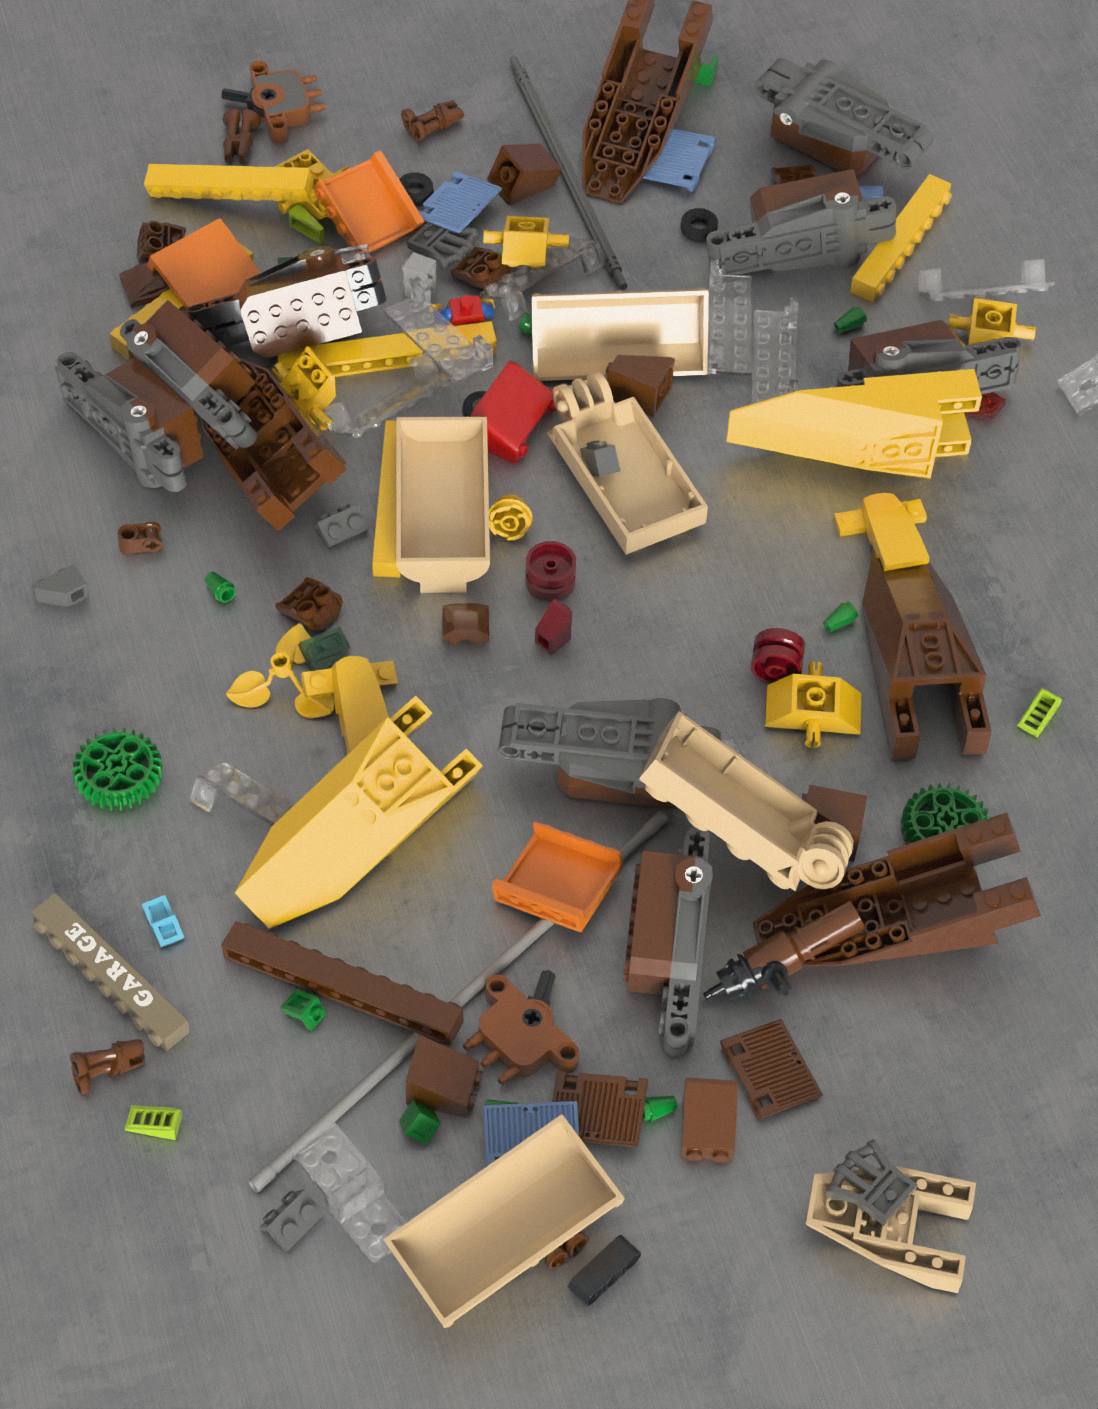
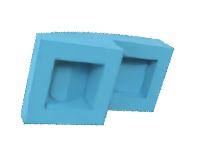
[142,895,184,948]

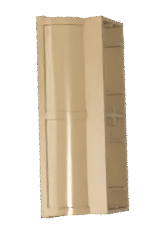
[531,287,708,381]
[396,417,490,593]
[383,1114,625,1328]

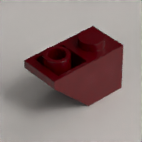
[535,599,572,655]

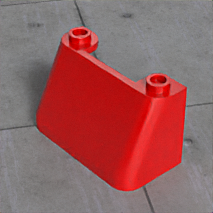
[470,361,557,465]

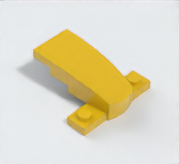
[833,493,930,571]
[301,656,398,754]

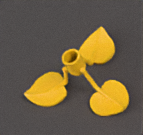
[226,623,335,719]

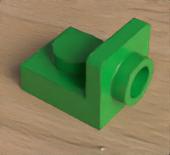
[281,989,326,1031]

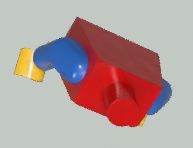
[429,295,495,327]

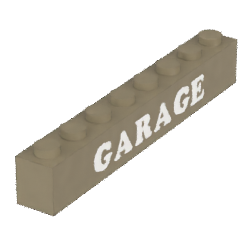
[32,893,190,1052]

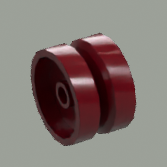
[525,541,576,600]
[751,628,805,684]

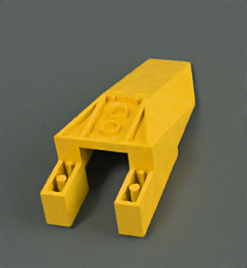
[726,369,982,478]
[235,696,483,929]

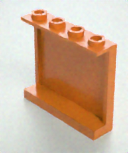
[313,150,424,260]
[147,218,261,309]
[491,821,623,932]

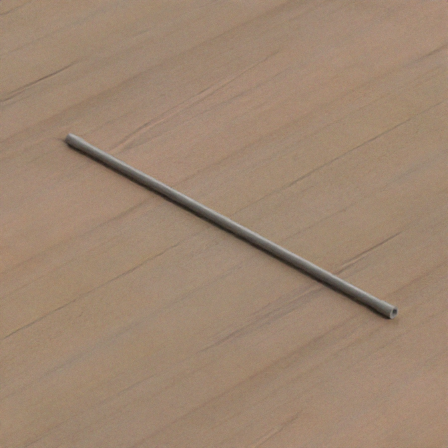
[248,811,669,1193]

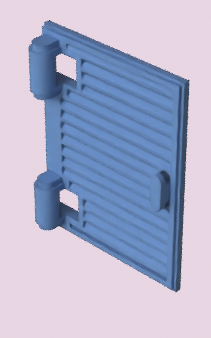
[643,129,716,192]
[418,171,502,233]
[483,1101,579,1167]

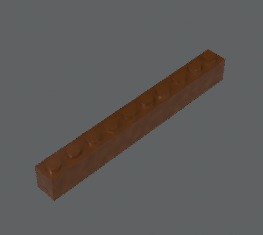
[221,921,464,1046]

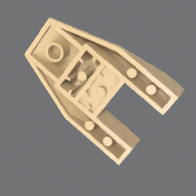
[806,1166,976,1293]

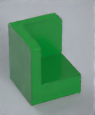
[695,56,719,87]
[399,1099,441,1145]

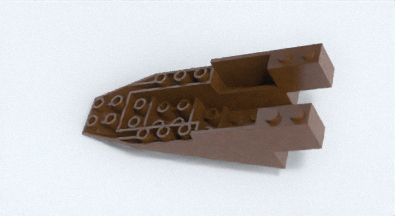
[582,0,713,204]
[201,357,347,532]
[862,549,992,760]
[753,812,1041,966]

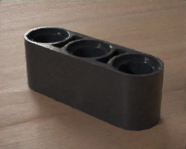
[567,1235,641,1306]

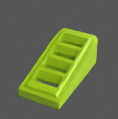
[289,203,325,245]
[1017,688,1062,738]
[124,1105,183,1140]

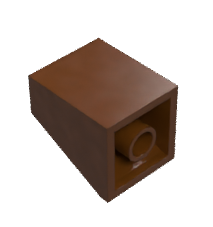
[487,144,562,205]
[605,355,675,417]
[802,785,867,862]
[405,1036,483,1118]
[681,1078,738,1163]

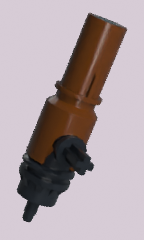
[703,901,865,1001]

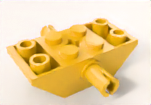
[274,149,350,220]
[483,216,569,268]
[948,297,1036,345]
[272,346,336,431]
[765,661,861,748]

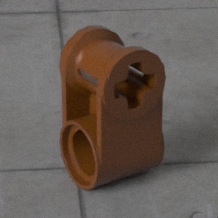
[118,522,163,554]

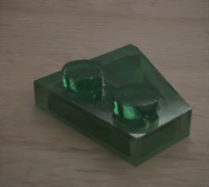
[298,626,350,671]

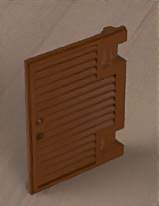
[720,1019,823,1119]
[552,1071,648,1147]

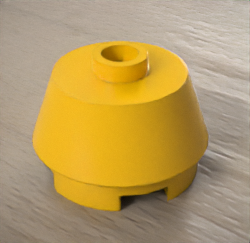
[489,494,533,540]

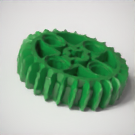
[72,728,163,811]
[901,783,991,844]

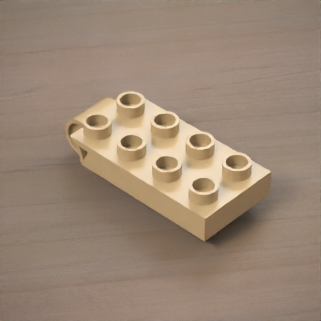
[547,371,708,554]
[639,711,854,891]

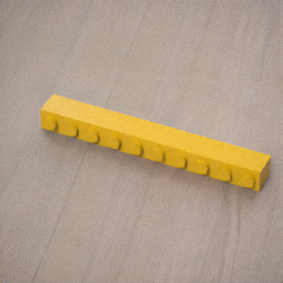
[277,321,497,377]

